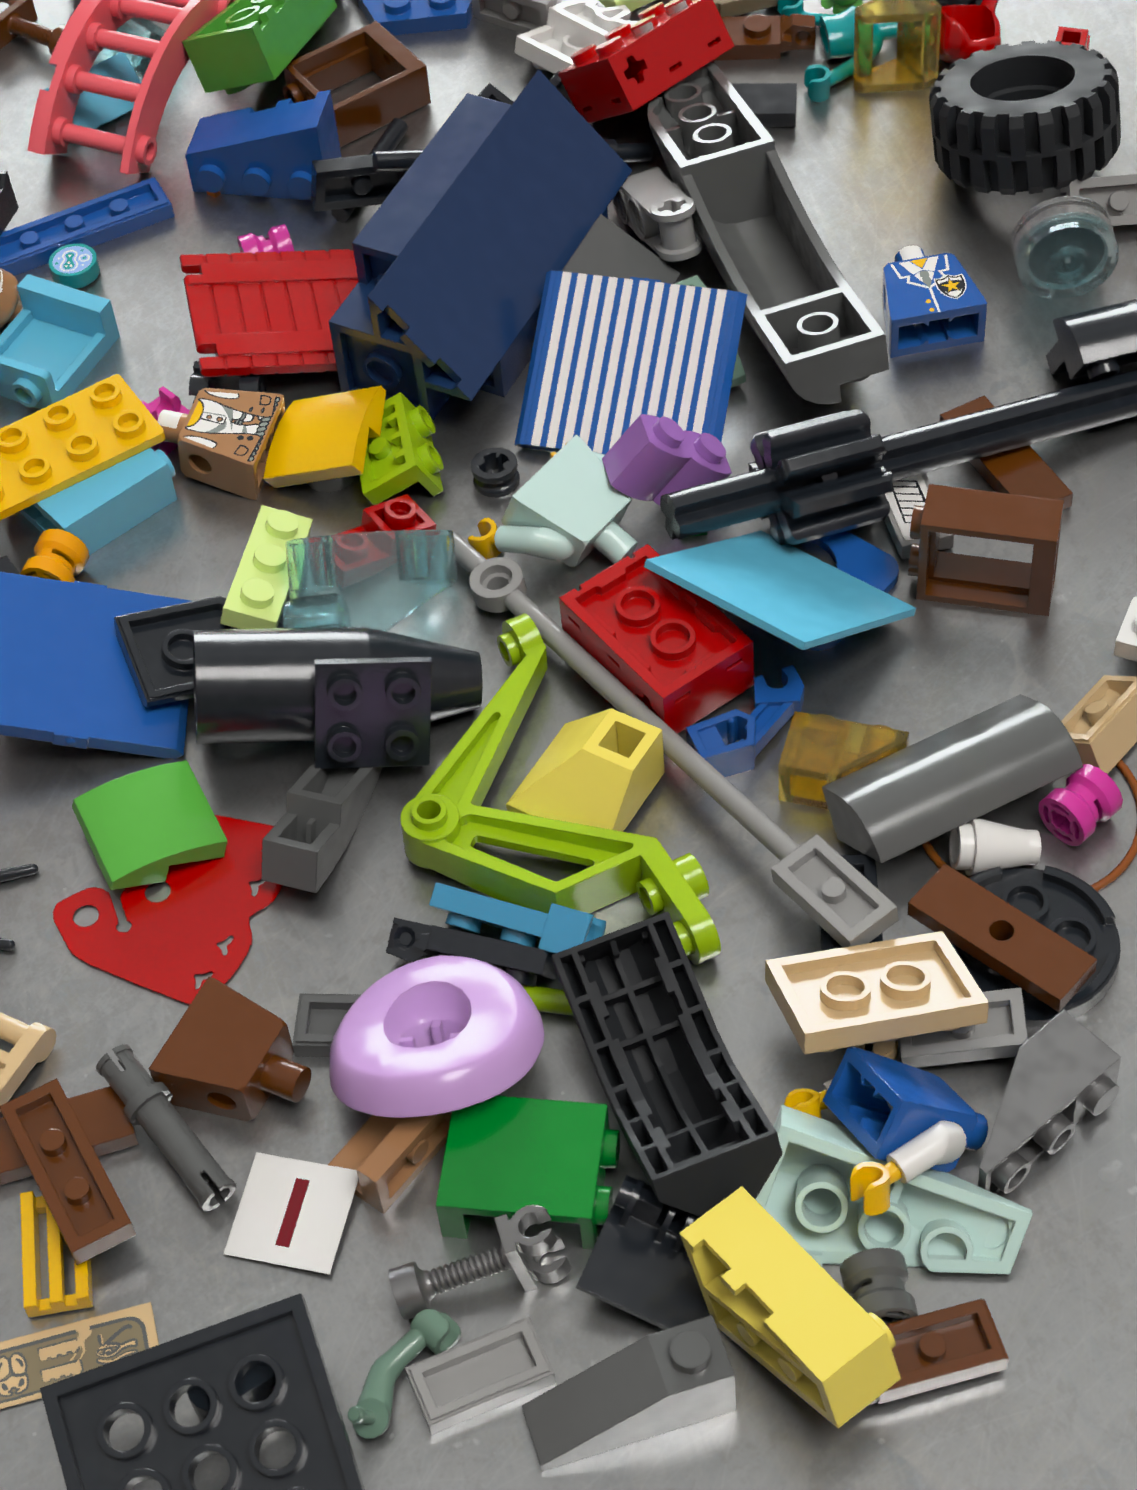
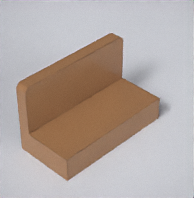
[328,1111,452,1214]

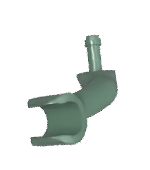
[347,1309,461,1439]

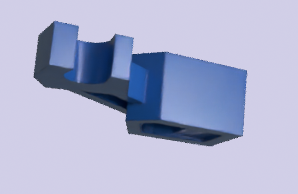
[686,665,804,777]

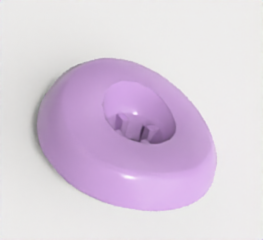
[330,955,544,1118]

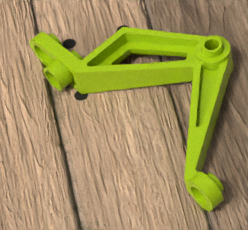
[400,613,721,965]

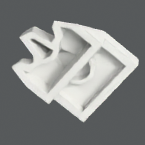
[514,0,638,74]

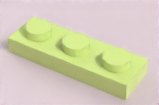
[220,505,313,629]

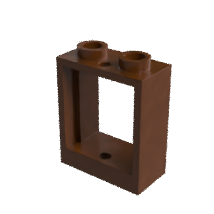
[283,21,431,147]
[908,484,1064,616]

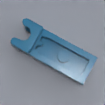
[429,882,606,954]

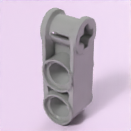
[612,167,703,261]

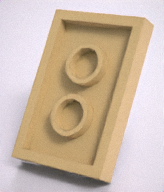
[765,931,989,1060]

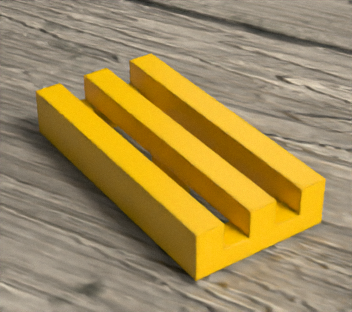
[20,1191,93,1318]

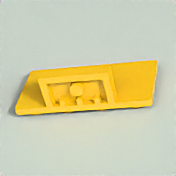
[0,374,165,521]

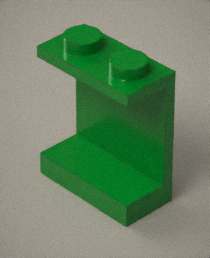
[436,1096,620,1250]

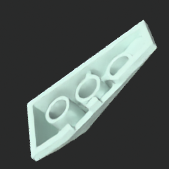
[755,1105,1033,1274]

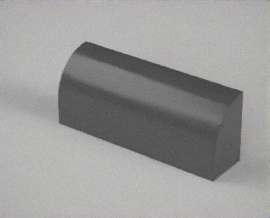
[822,694,1083,863]

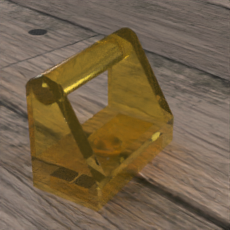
[853,0,942,93]

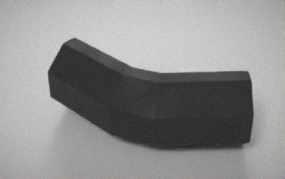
[552,911,783,1217]

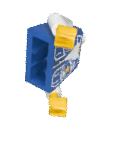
[784,1046,988,1216]

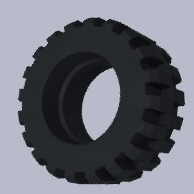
[929,40,1121,195]

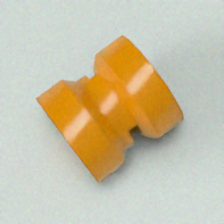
[20,529,89,583]

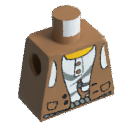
[157,388,285,500]

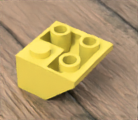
[506,708,665,832]

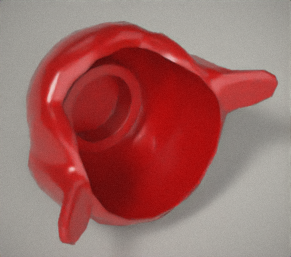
[927,0,1001,65]

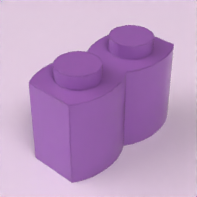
[602,414,732,506]

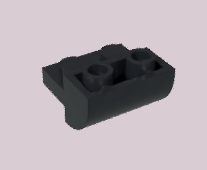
[1046,299,1137,382]

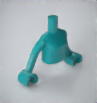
[778,0,908,103]

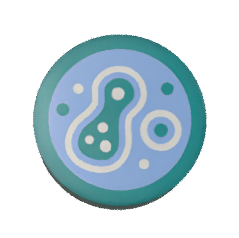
[48,243,100,289]

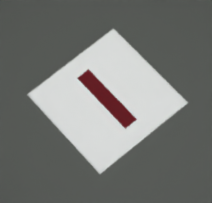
[223,1152,359,1275]

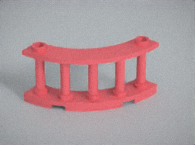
[28,0,235,174]

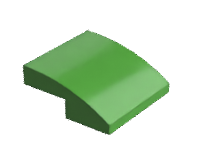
[72,760,228,890]

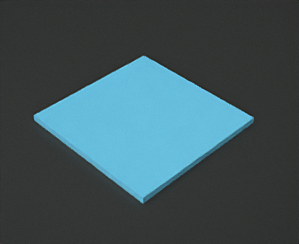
[644,531,916,650]

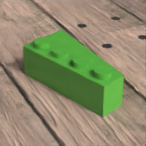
[182,0,337,95]

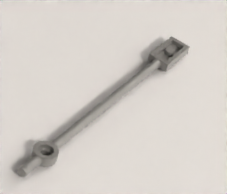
[442,533,899,947]

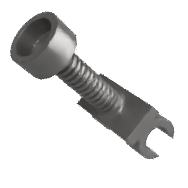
[388,1205,571,1321]

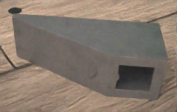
[978,1009,1121,1194]

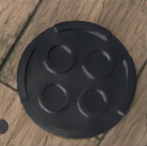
[950,865,1120,1027]

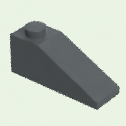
[522,1315,736,1472]

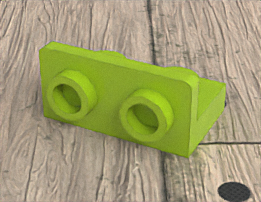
[359,392,444,505]

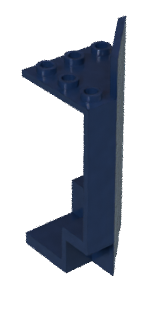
[329,69,633,421]

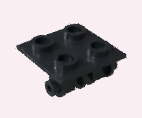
[576,1175,710,1330]

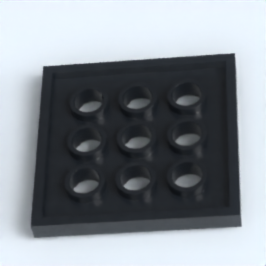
[40,1293,365,1490]

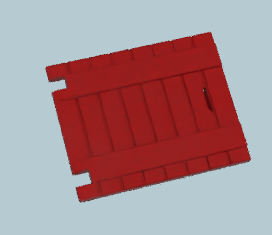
[179,249,358,377]

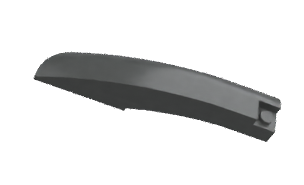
[647,61,889,404]

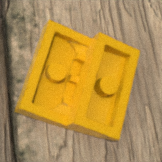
[263,386,386,488]

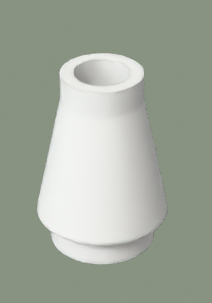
[949,818,1041,876]

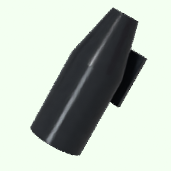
[193,626,483,769]

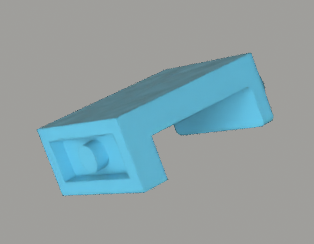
[0,274,120,409]

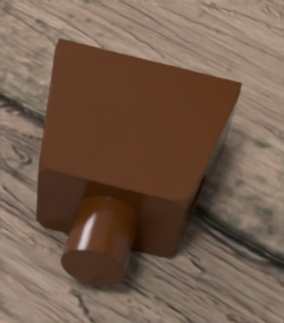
[149,977,312,1122]

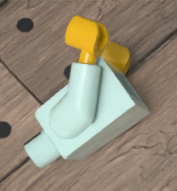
[468,435,638,567]

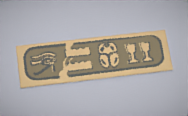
[0,1302,159,1410]

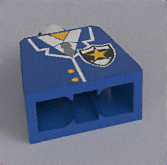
[882,245,987,358]

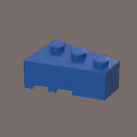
[185,90,342,201]

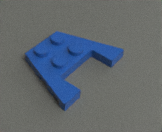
[358,0,473,36]

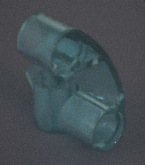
[283,530,458,631]

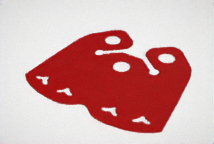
[53,815,283,1005]

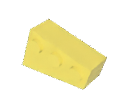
[680,1186,901,1429]

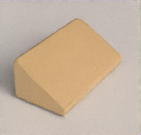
[1061,675,1137,774]

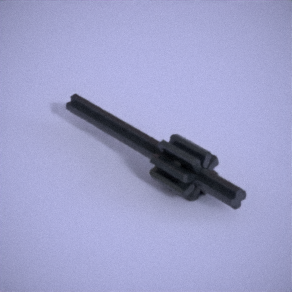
[660,369,1137,545]

